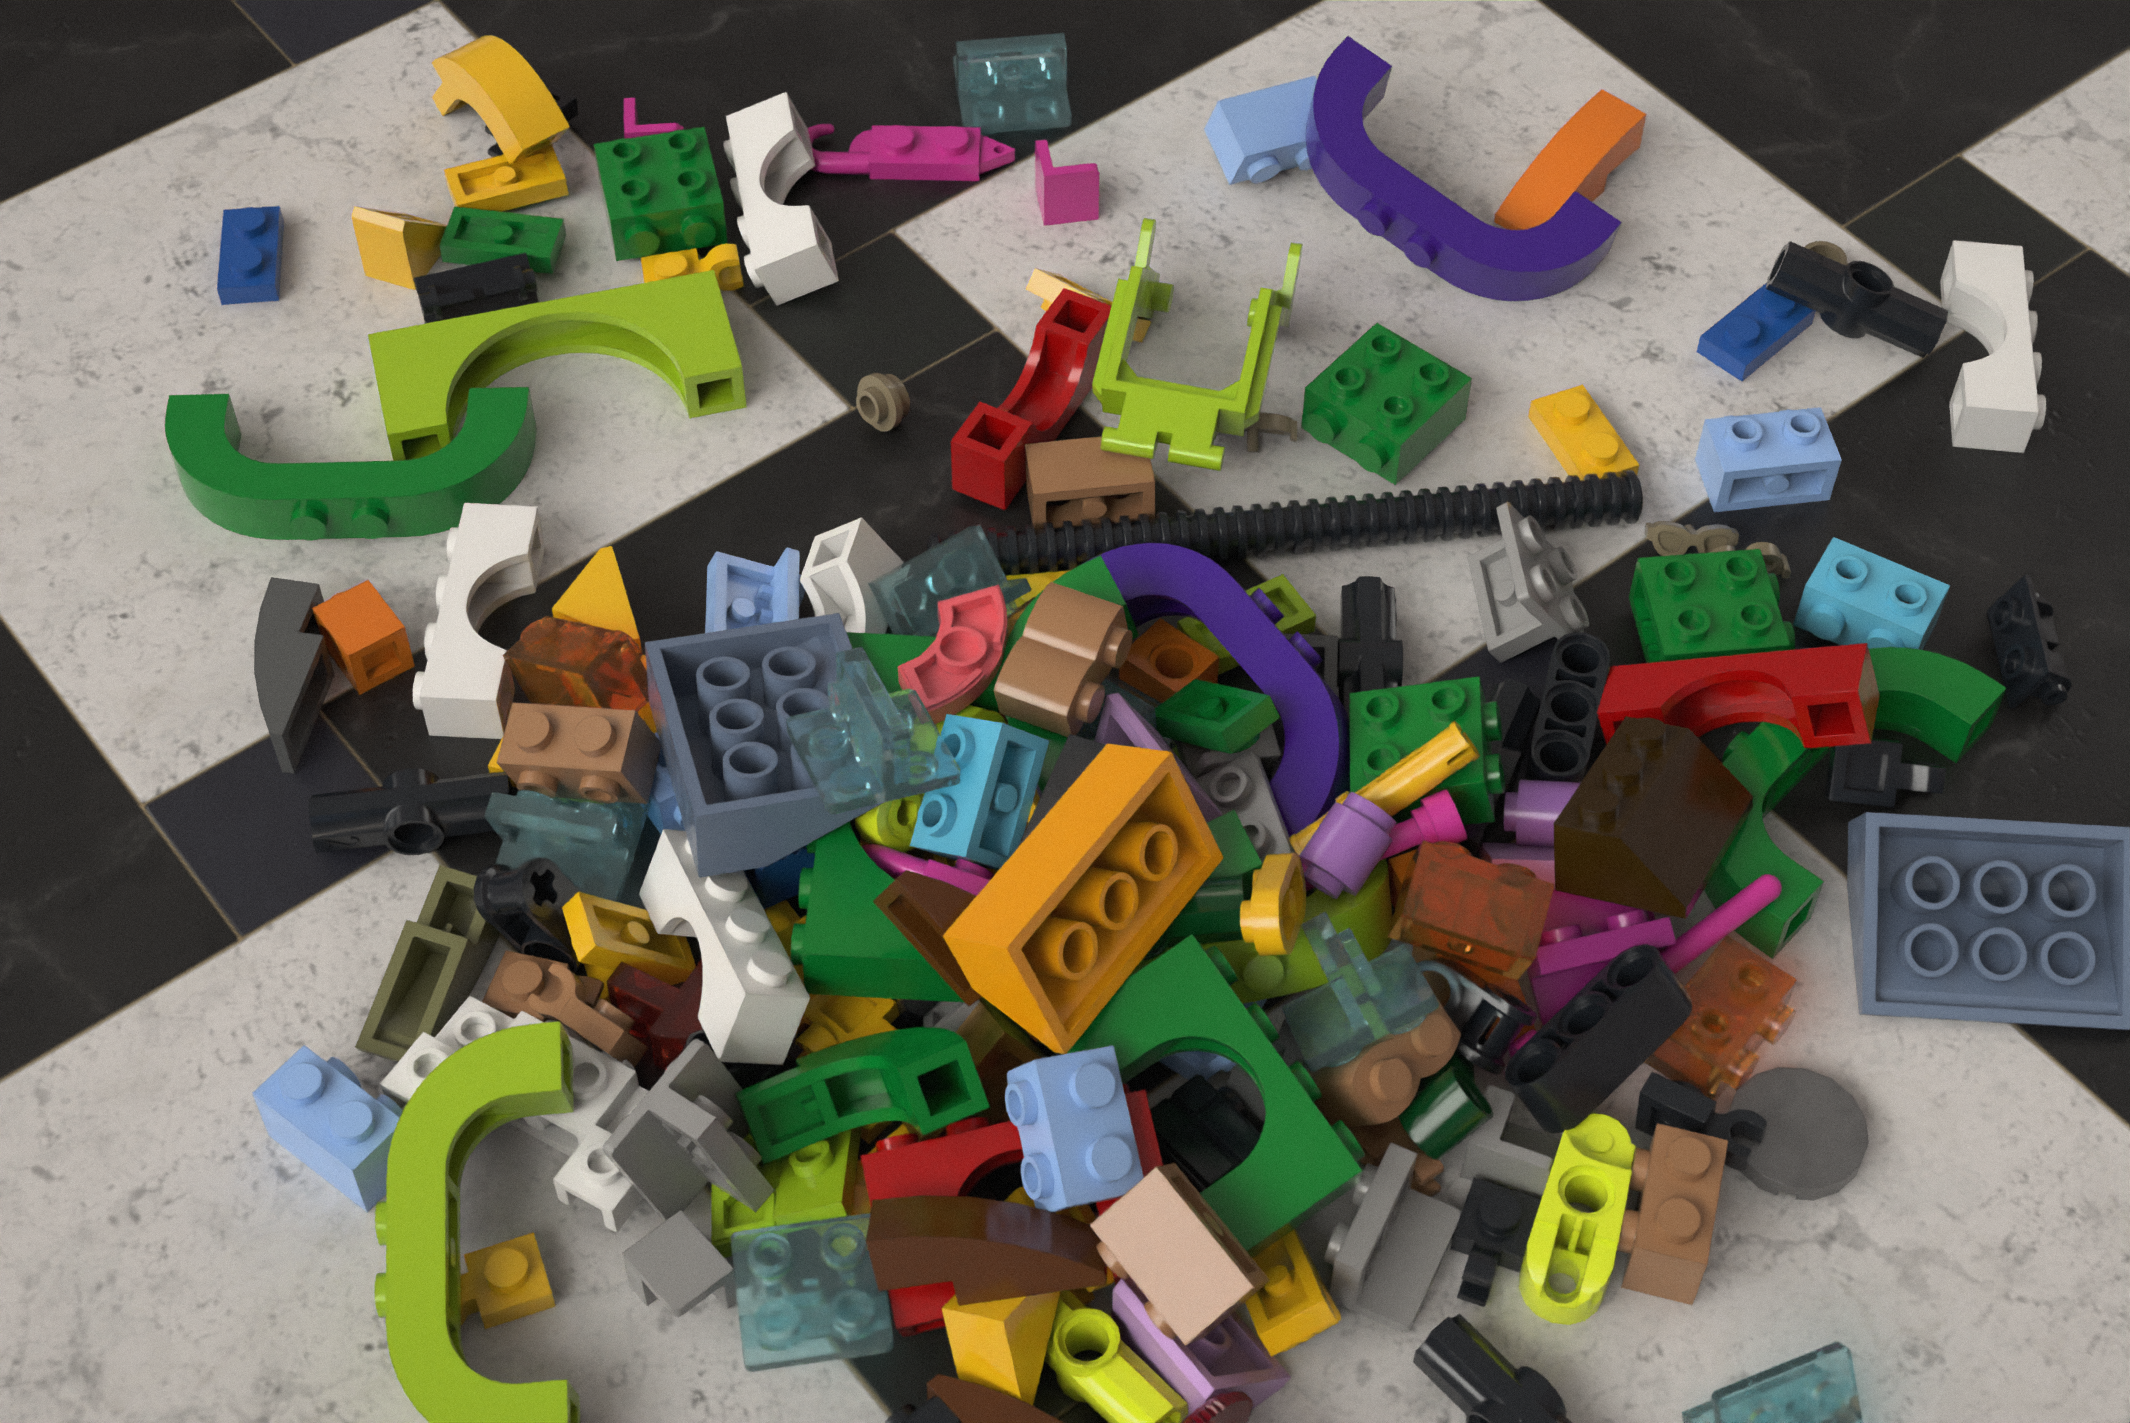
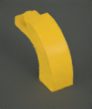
[431,35,570,165]

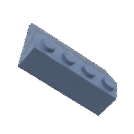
[645,613,901,878]
[1847,812,2130,1031]

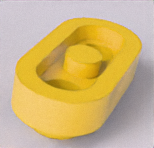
[1240,852,1306,956]

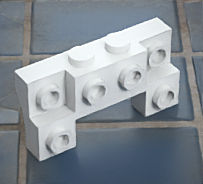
[380,996,649,1233]

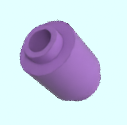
[1504,779,1580,847]
[1299,792,1396,899]

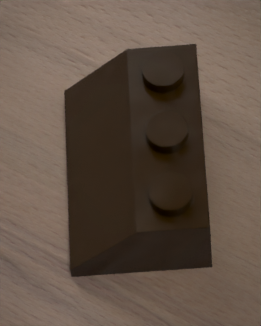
[1553,717,1753,919]

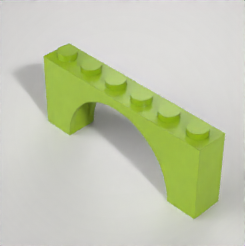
[368,270,747,461]

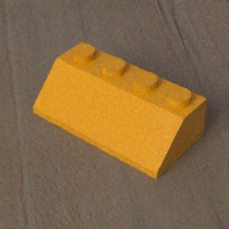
[943,743,1224,1054]

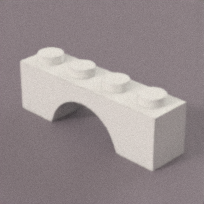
[723,92,839,305]
[1940,240,2046,453]
[413,503,545,739]
[800,517,907,634]
[639,829,810,1065]

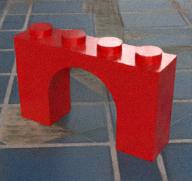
[860,1084,1163,1337]

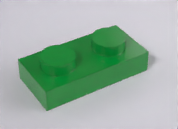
[439,207,566,274]
[1147,679,1280,754]

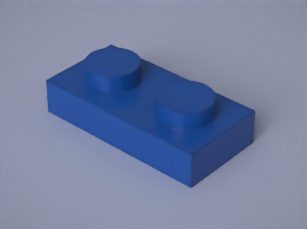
[217,206,284,305]
[1696,283,1816,382]

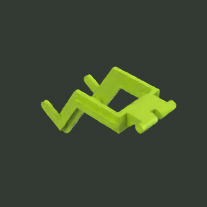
[1092,218,1303,471]

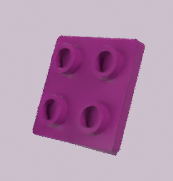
[1511,889,1676,1027]

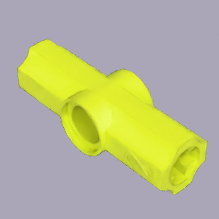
[1044,1290,1188,1423]

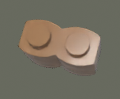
[993,582,1132,737]
[1307,995,1461,1127]

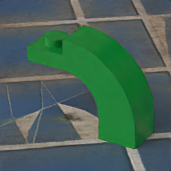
[734,1027,990,1164]

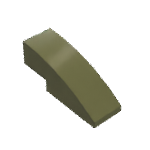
[355,865,500,1063]

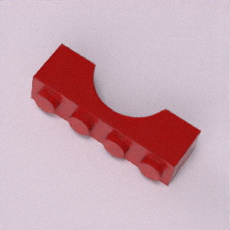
[951,288,1111,510]
[1597,643,1880,748]

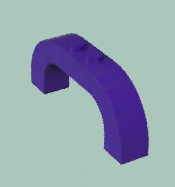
[1305,36,1622,301]
[1085,543,1350,863]

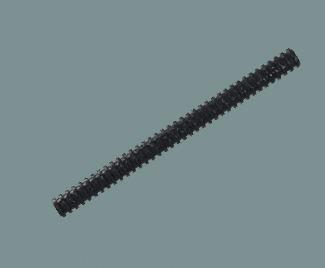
[927,470,1643,587]

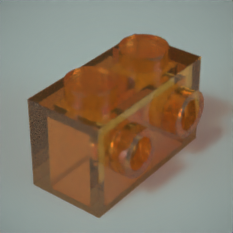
[502,616,649,712]
[1387,840,1555,980]
[1644,936,1797,1101]

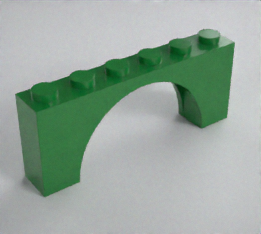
[791,632,1000,1003]

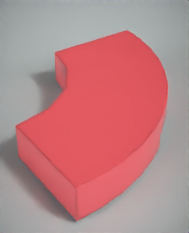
[898,584,1007,729]

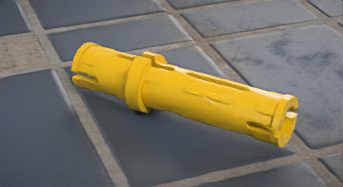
[1289,721,1480,855]

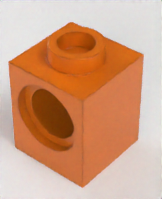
[312,580,415,695]
[1119,618,1219,714]

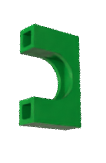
[1060,934,1365,1258]

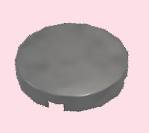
[1728,1067,1869,1200]

